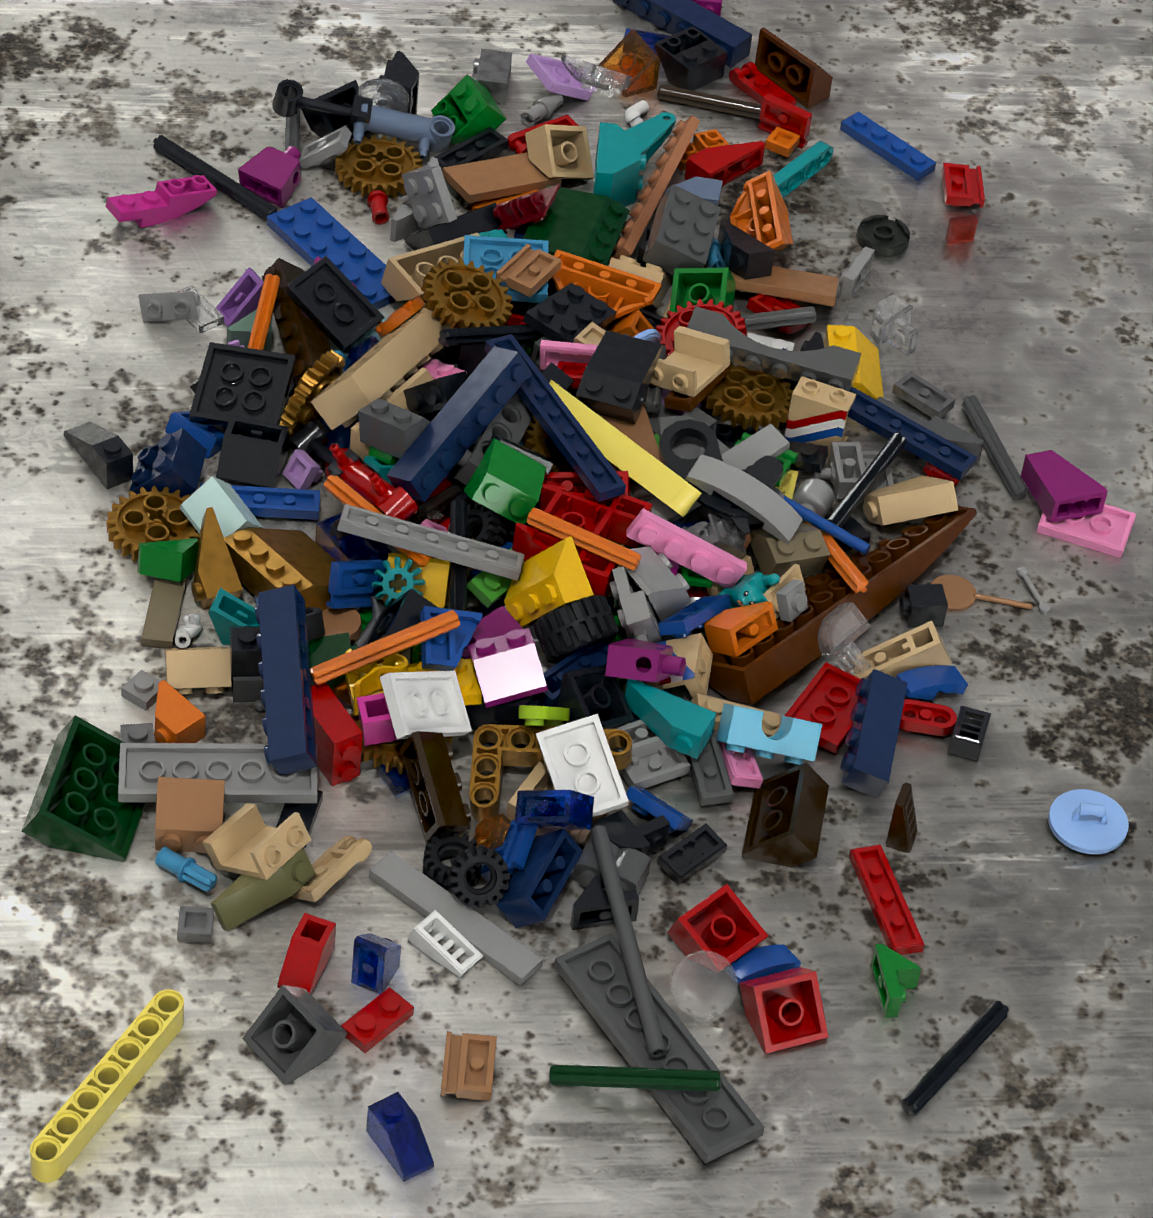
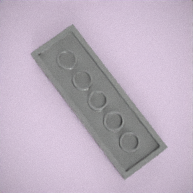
[118,743,317,803]

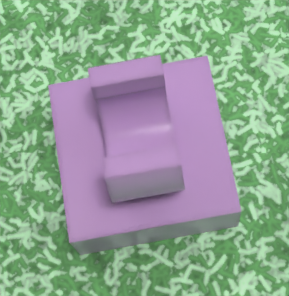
[282,449,324,490]

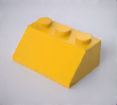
[824,325,884,400]
[504,536,594,628]

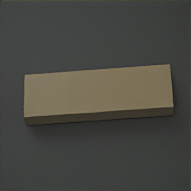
[141,577,187,648]

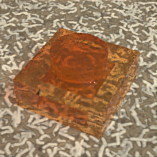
[474,813,511,849]

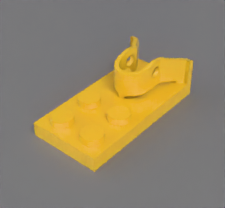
[345,649,482,715]

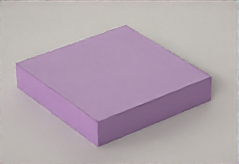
[526,53,593,101]

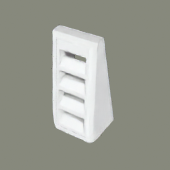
[408,910,483,978]

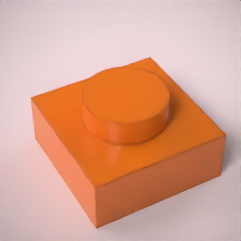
[765,127,801,158]

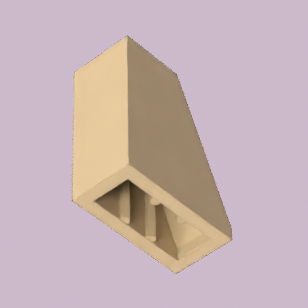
[863,475,958,525]

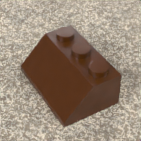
[755,27,833,109]

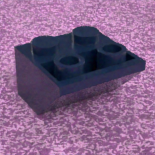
[129,428,207,498]

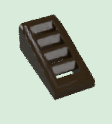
[885,782,918,853]

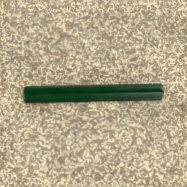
[549,1064,722,1092]

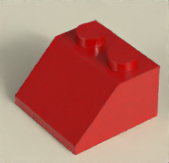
[667,884,769,974]
[739,967,828,1054]

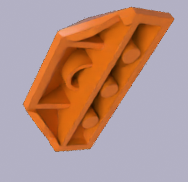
[730,170,793,252]
[552,249,662,319]

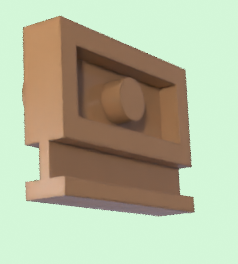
[496,244,562,297]
[440,1031,497,1101]

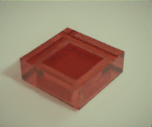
[945,215,978,245]

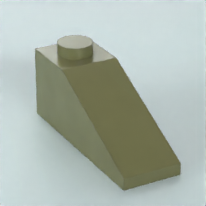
[210,848,316,931]

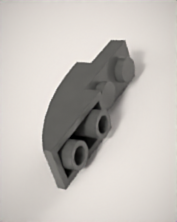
[877,397,984,465]

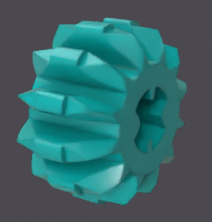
[372,557,426,607]

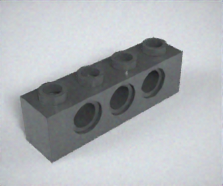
[455,393,534,485]

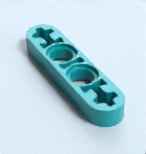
[773,141,834,198]

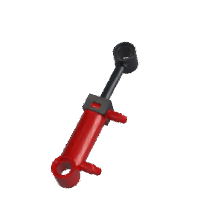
[289,421,418,520]

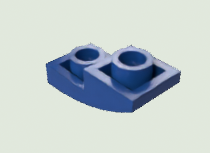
[896,665,968,701]
[724,944,801,985]

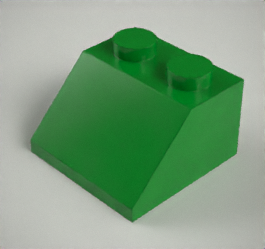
[670,267,736,313]
[464,438,547,525]

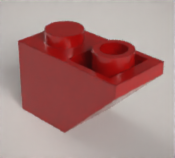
[277,913,336,994]

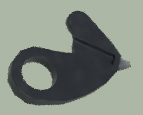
[659,419,784,536]

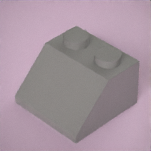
[619,546,691,622]

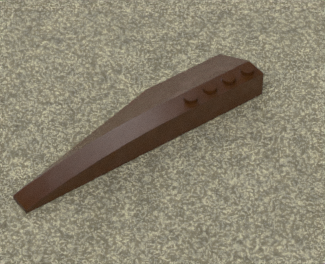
[708,506,977,705]

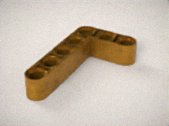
[469,724,632,822]

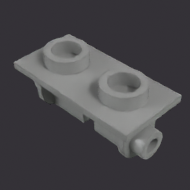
[138,291,200,322]

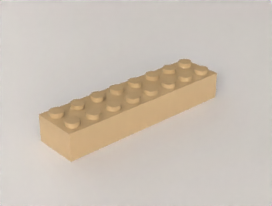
[310,304,450,430]

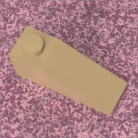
[848,621,952,679]

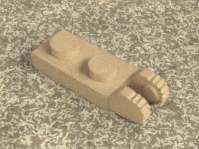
[292,835,373,902]

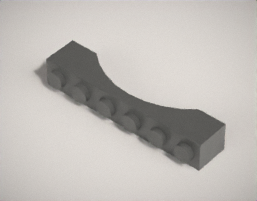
[687,306,861,392]

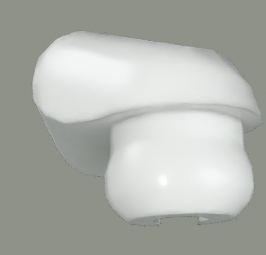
[624,100,649,127]
[175,613,202,648]

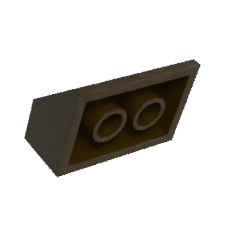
[399,731,471,842]
[742,762,829,867]

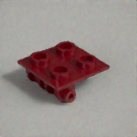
[493,184,560,231]

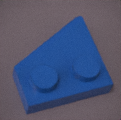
[420,606,482,671]

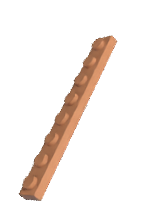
[609,115,700,262]

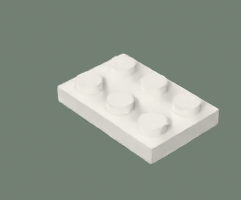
[380,671,472,739]
[536,714,629,825]

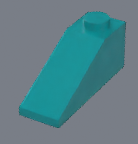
[625,679,716,759]

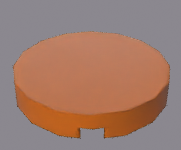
[375,295,426,338]

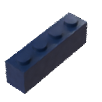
[840,669,908,798]

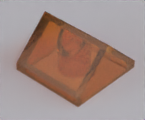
[598,28,661,97]

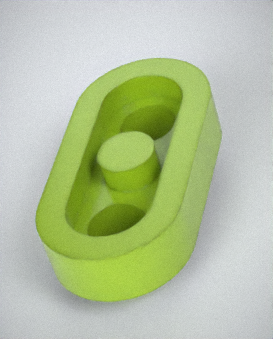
[519,705,570,727]

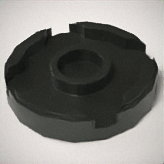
[856,215,911,256]

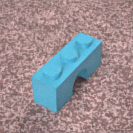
[716,703,822,765]

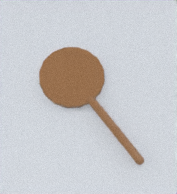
[931,575,1033,611]

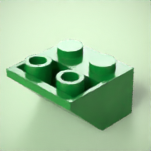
[431,74,506,144]

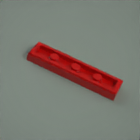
[849,844,925,955]

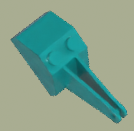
[593,112,676,207]

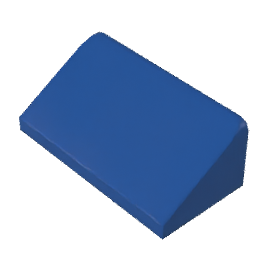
[165,411,225,458]

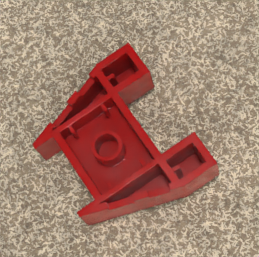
[512,484,653,599]

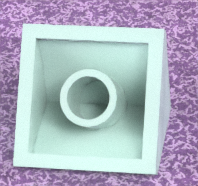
[180,476,263,537]

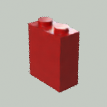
[311,682,363,786]

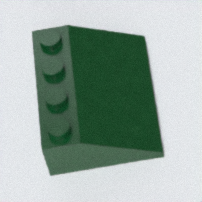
[522,185,630,266]
[21,715,145,862]

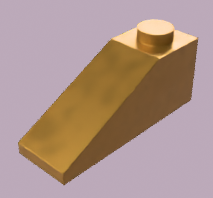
[191,507,243,610]

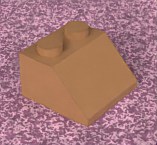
[155,777,225,854]

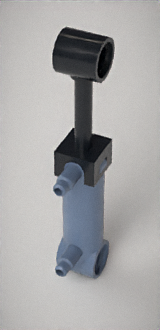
[272,79,455,160]

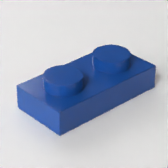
[626,785,693,833]

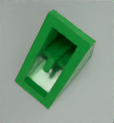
[137,538,199,582]

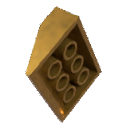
[224,528,338,611]

